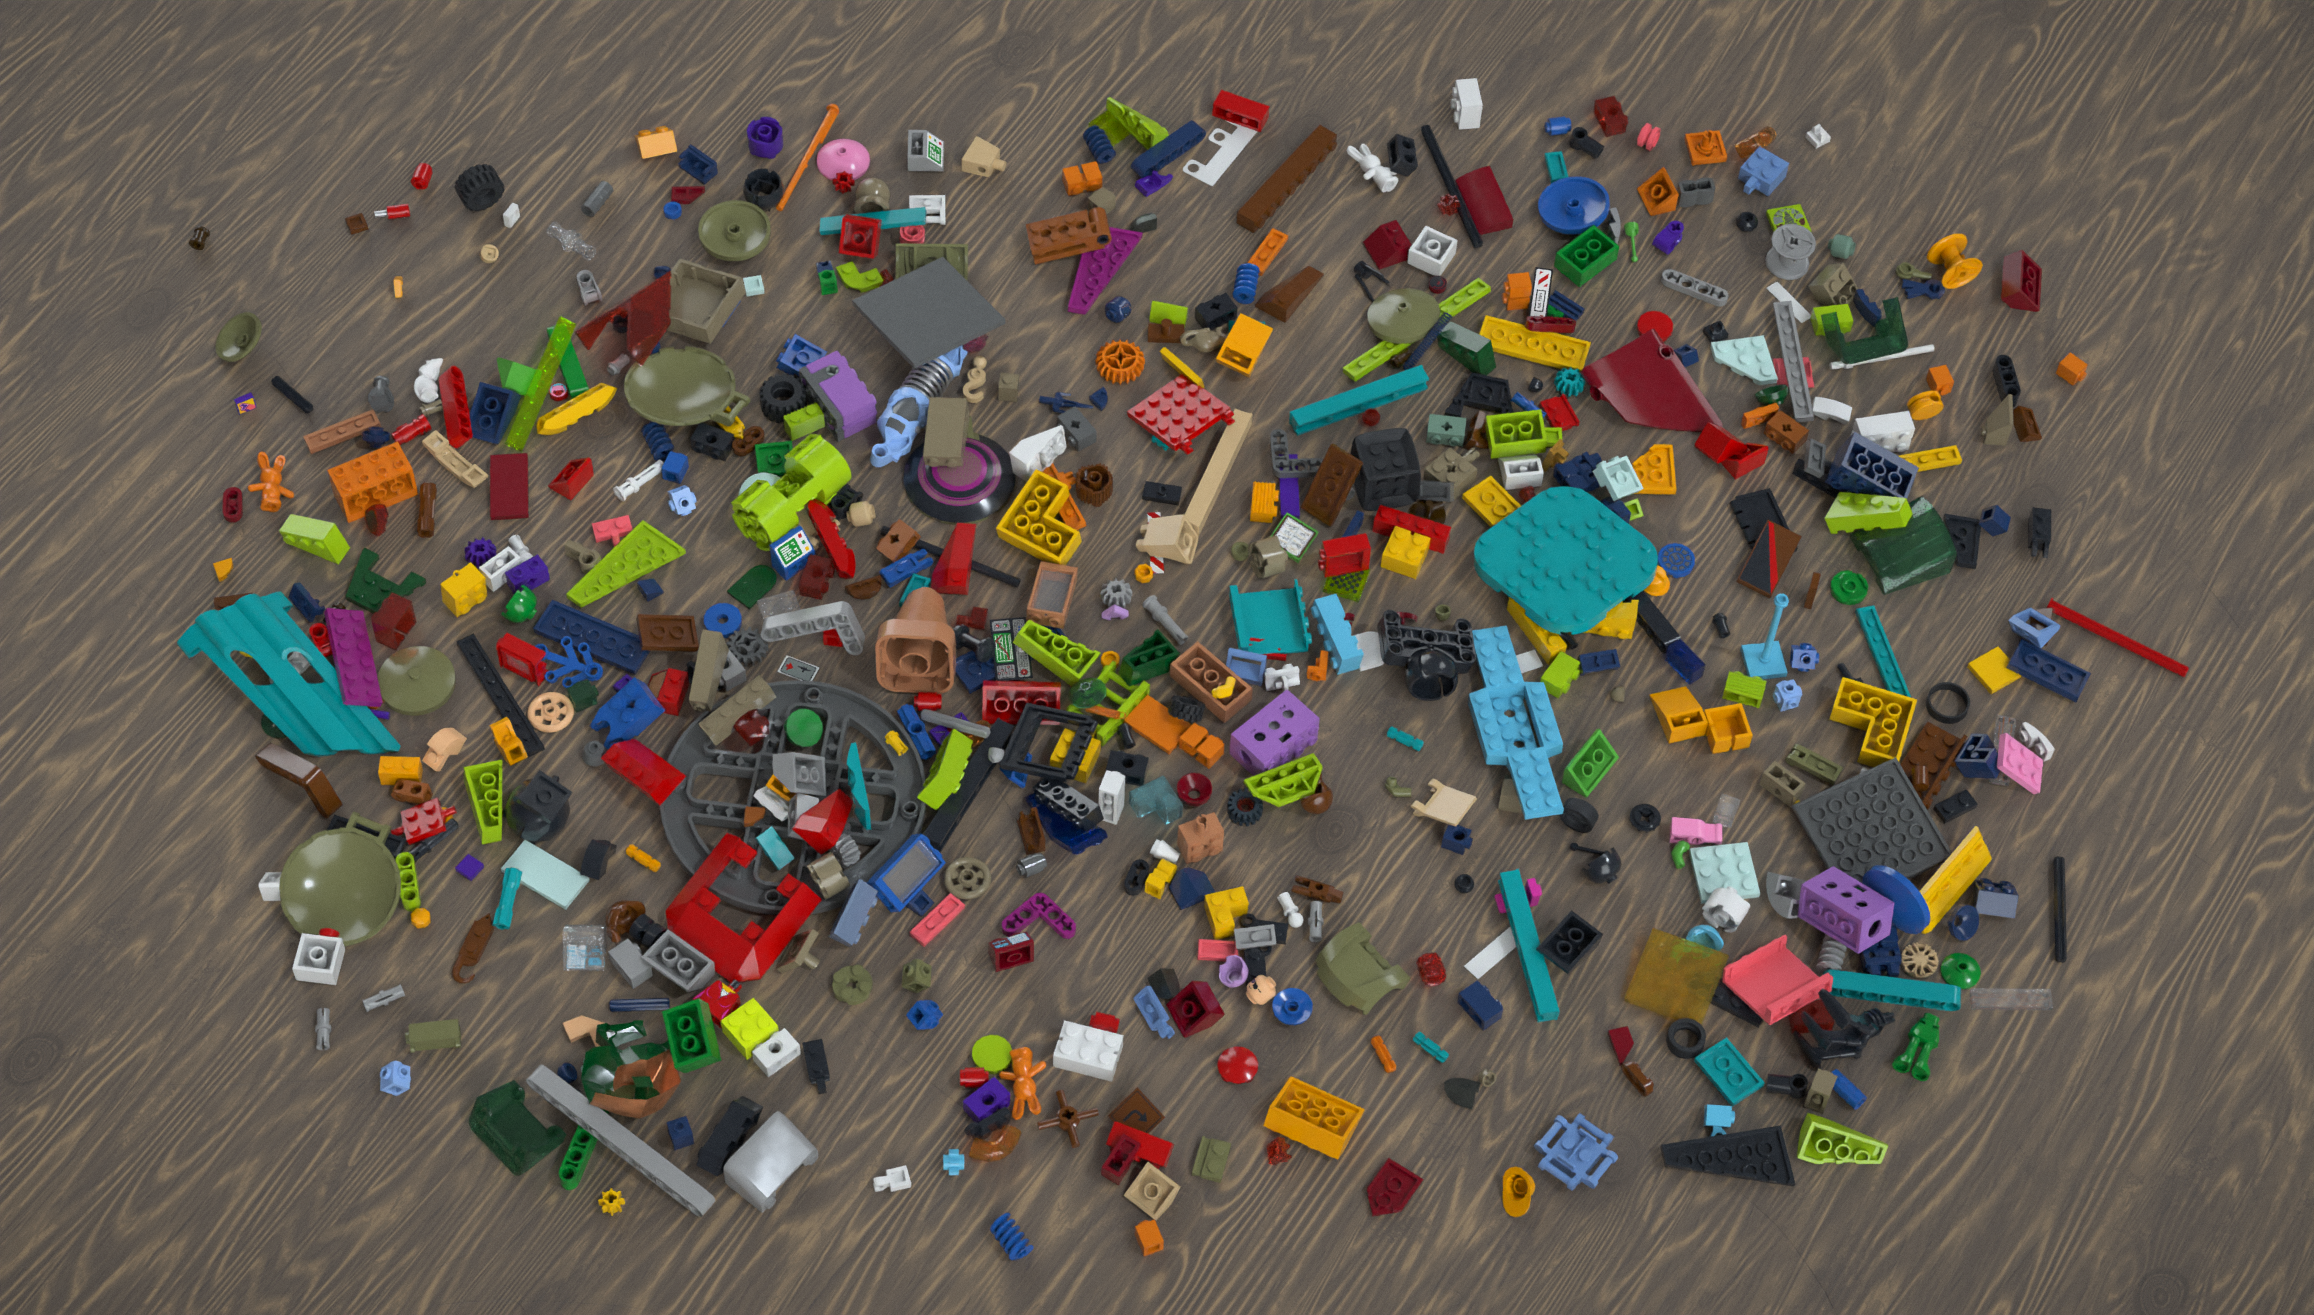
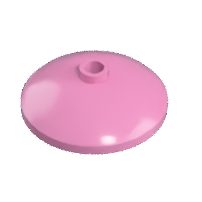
[817,139,870,181]

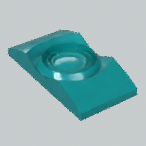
[846,742,871,830]

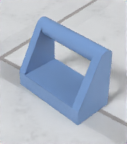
[2008,608,2060,648]
[1226,648,1267,686]

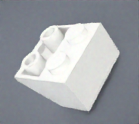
[1498,454,1544,490]

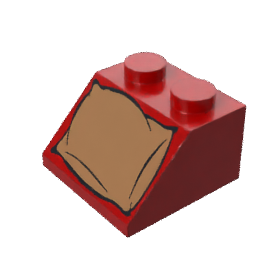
[648,668,689,716]

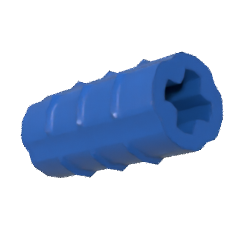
[1832,1069,1867,1110]

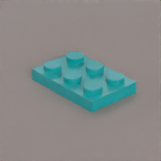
[1694,1037,1765,1107]

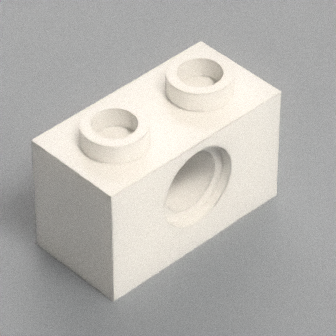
[479,546,522,592]
[752,1028,801,1077]

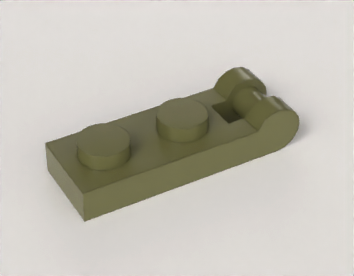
[1785,744,1843,785]

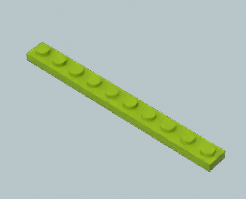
[1343,278,1491,382]

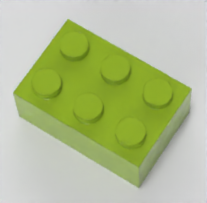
[1485,409,1547,459]

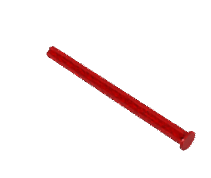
[2046,598,2189,677]

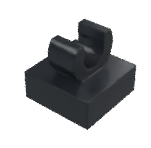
[1703,321,1729,342]

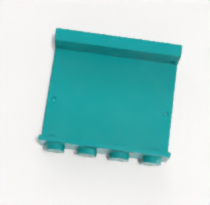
[1229,579,1312,654]

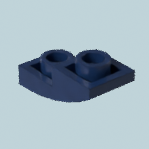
[1853,289,1882,327]

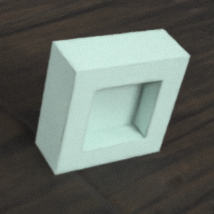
[743,275,765,296]

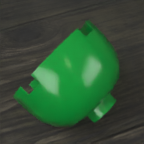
[501,584,537,623]

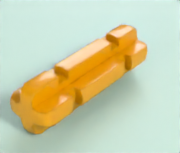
[626,844,661,872]

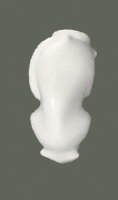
[414,358,443,403]

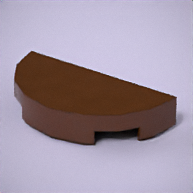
[845,575,882,600]

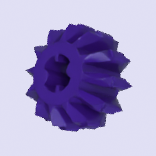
[464,537,497,570]

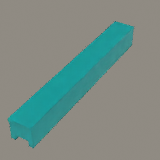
[1289,365,1429,436]
[1498,869,1560,1022]

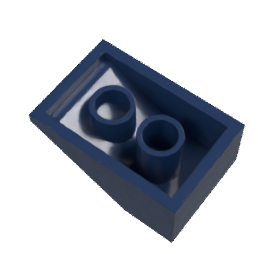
[470,382,521,445]

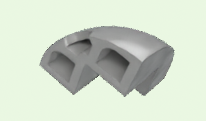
[1766,872,1806,919]

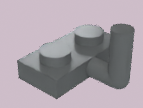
[1804,438,1833,478]

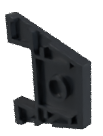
[1444,373,1514,417]

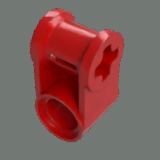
[309,623,333,658]

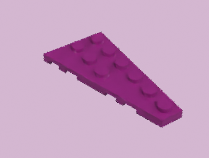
[1068,227,1143,315]

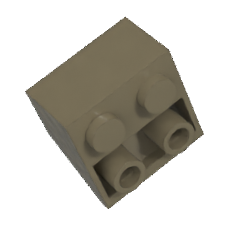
[1808,263,1858,306]

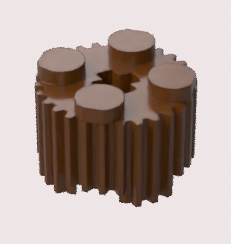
[1076,463,1113,507]

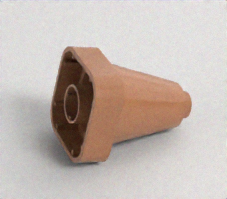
[875,587,956,694]

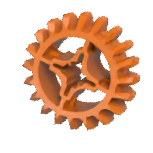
[1095,339,1145,385]

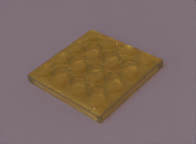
[1624,928,1729,1025]

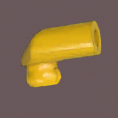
[1212,677,1236,699]

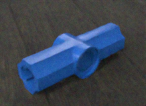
[897,704,936,760]

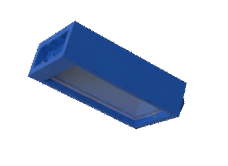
[867,834,946,912]

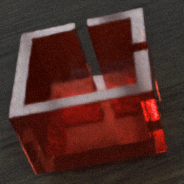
[371,592,417,651]

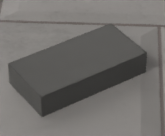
[1418,480,1454,502]

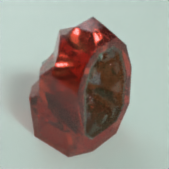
[365,504,389,536]

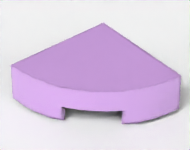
[1102,604,1129,620]

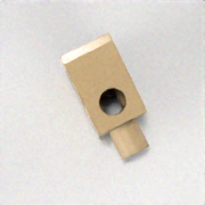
[962,136,1006,177]

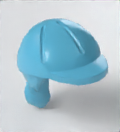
[1670,925,1724,963]

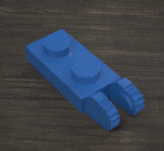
[880,549,934,588]

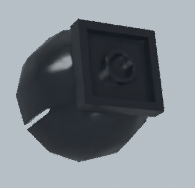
[505,770,573,843]

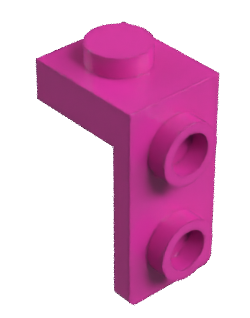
[1494,878,1542,913]

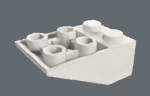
[1009,425,1067,482]

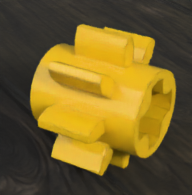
[598,1188,625,1216]

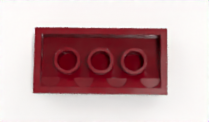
[1455,165,1514,235]

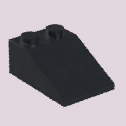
[1536,910,1603,974]

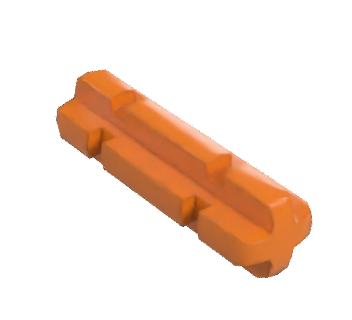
[1371,1035,1396,1073]

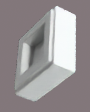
[503,203,520,228]

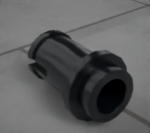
[1712,613,1731,638]
[1117,723,1136,749]

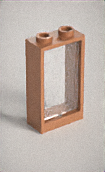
[1026,561,1078,629]

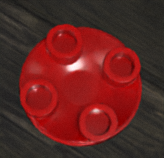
[1218,1047,1258,1084]

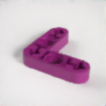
[1002,893,1076,939]

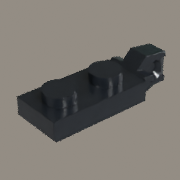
[802,1039,830,1094]

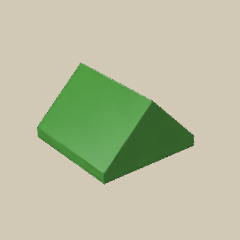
[496,357,542,398]

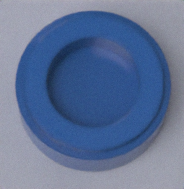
[663,202,682,220]

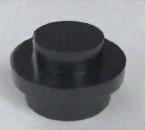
[1454,874,1474,893]

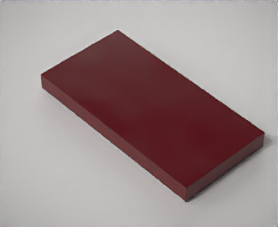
[490,453,529,520]

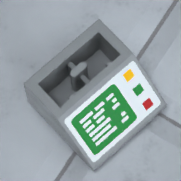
[907,130,944,171]

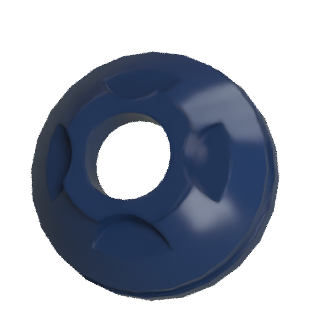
[1947,904,1979,941]

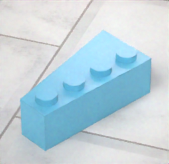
[1311,594,1364,675]

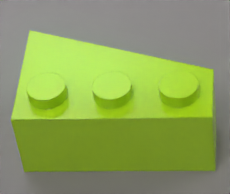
[279,514,350,565]

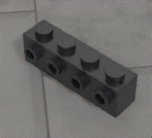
[1033,778,1104,833]

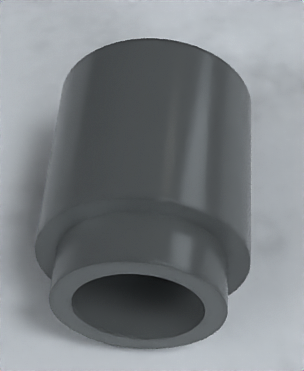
[1016,853,1047,878]

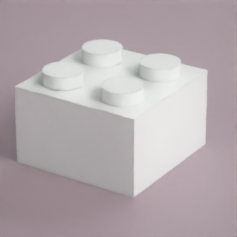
[1451,78,1483,130]
[1407,226,1457,276]
[292,933,345,985]

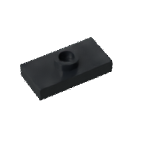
[1142,481,1182,505]

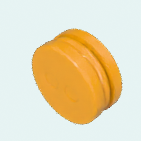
[1907,391,1944,420]

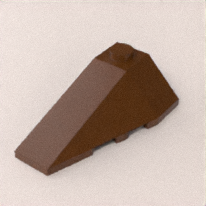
[1255,266,1324,323]

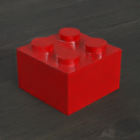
[839,214,882,259]

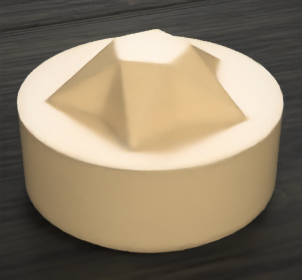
[480,244,499,263]

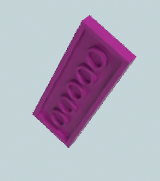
[324,608,383,707]

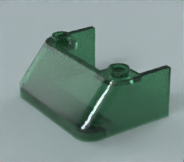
[1821,297,1908,365]

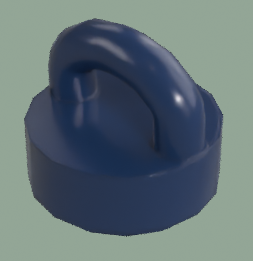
[654,266,671,284]
[557,1062,577,1084]

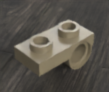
[564,539,601,575]

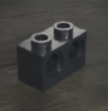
[1387,134,1418,177]

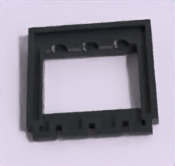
[1000,703,1098,782]

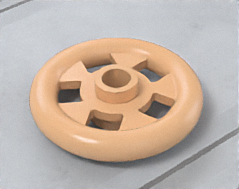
[527,692,574,733]

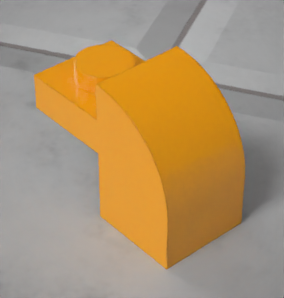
[489,717,528,766]

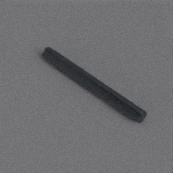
[2053,856,2067,963]

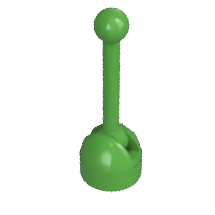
[1624,222,1639,262]

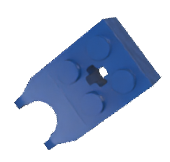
[590,677,665,749]

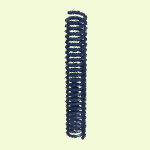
[1403,312,1452,370]

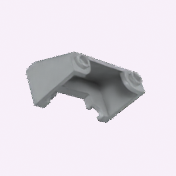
[723,1111,818,1213]

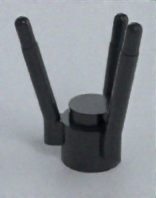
[1353,261,1390,302]

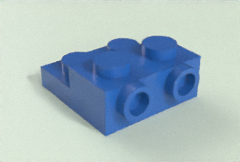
[776,334,827,376]

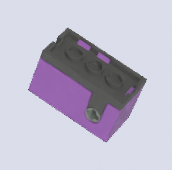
[799,351,877,442]

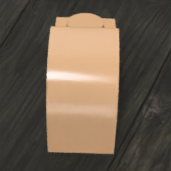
[422,728,467,771]

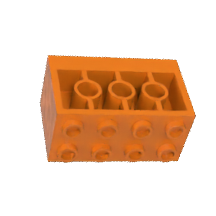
[327,441,418,523]

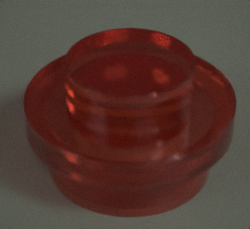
[1362,408,1381,426]

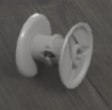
[1765,224,1816,280]

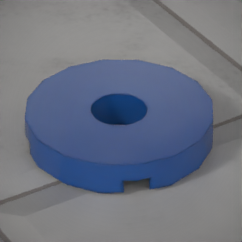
[704,603,742,638]

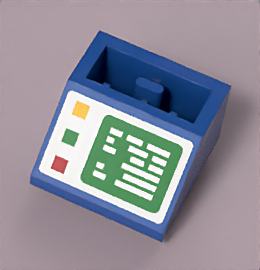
[770,525,816,581]

